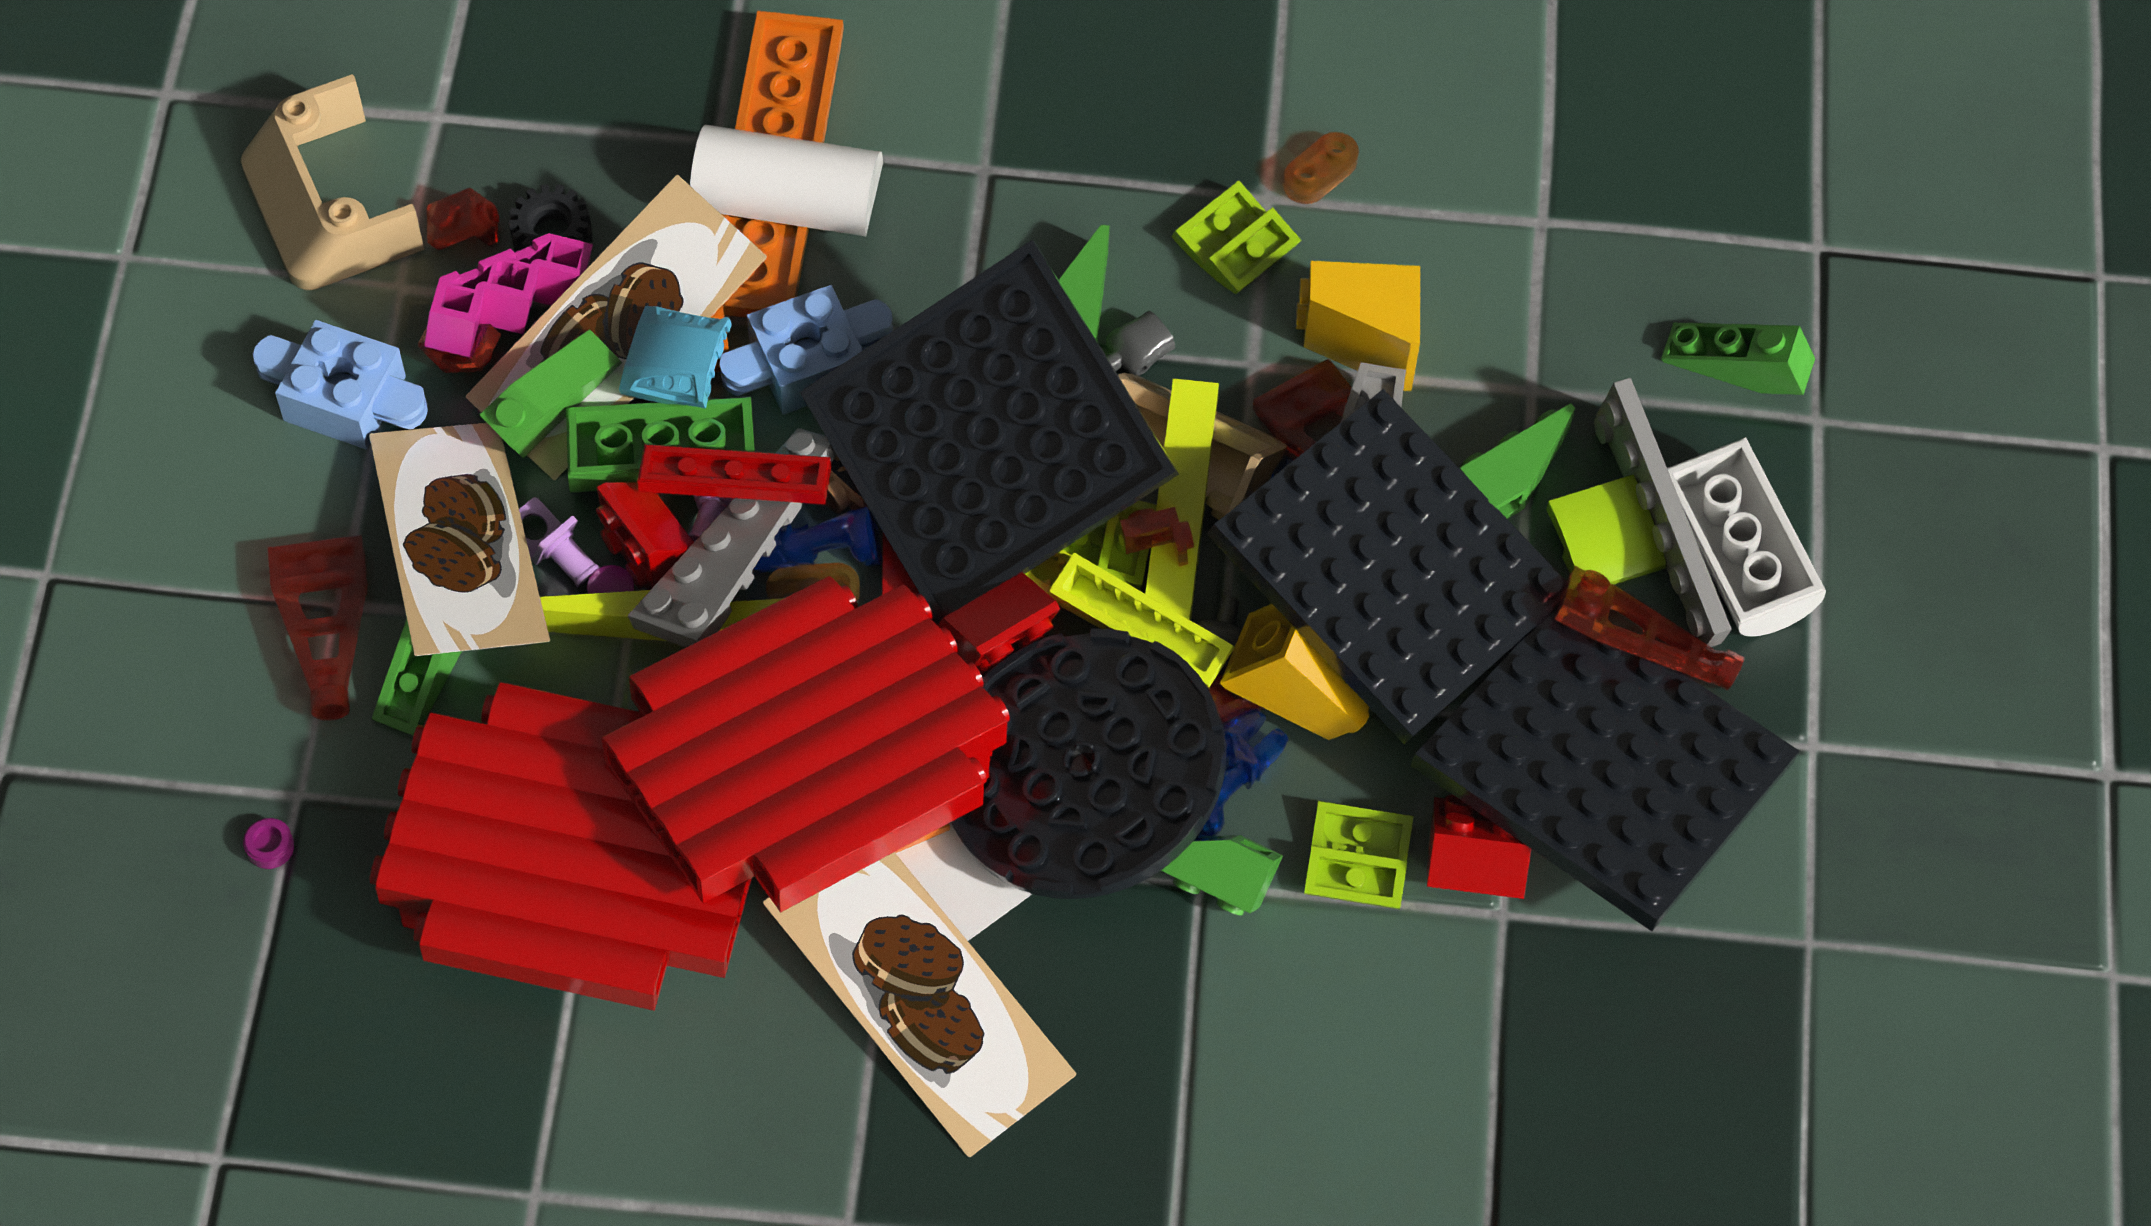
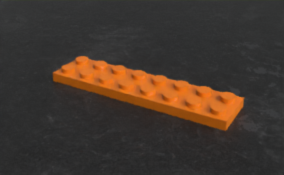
[722,11,844,318]

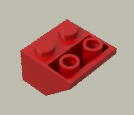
[596,482,694,590]
[938,572,1061,675]
[1427,795,1531,899]

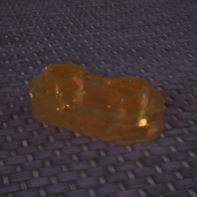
[1283,132,1359,204]
[766,563,860,601]

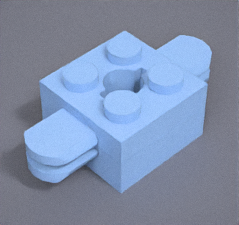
[720,285,893,415]
[253,320,428,450]

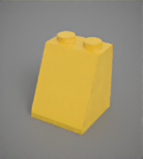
[1296,261,1420,391]
[1220,604,1370,740]

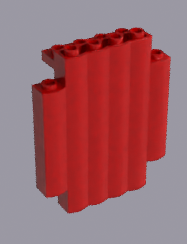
[602,576,1010,913]
[370,682,752,1011]

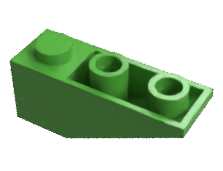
[1661,322,1815,395]
[1459,403,1575,519]
[1161,835,1283,915]

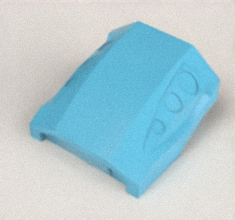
[619,306,732,409]

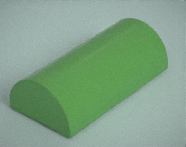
[566,397,755,493]

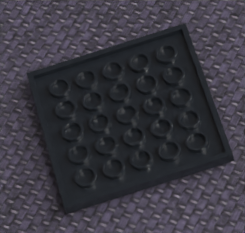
[800,240,1179,624]
[1206,389,1575,744]
[1410,597,1800,932]

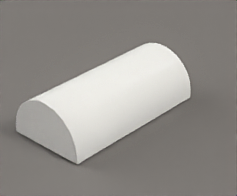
[690,125,883,237]
[1667,437,1826,636]

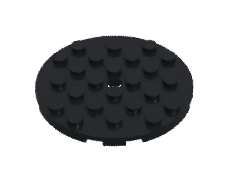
[951,628,1226,899]

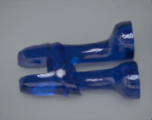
[753,507,882,573]
[1198,708,1289,836]

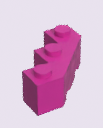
[424,233,593,357]

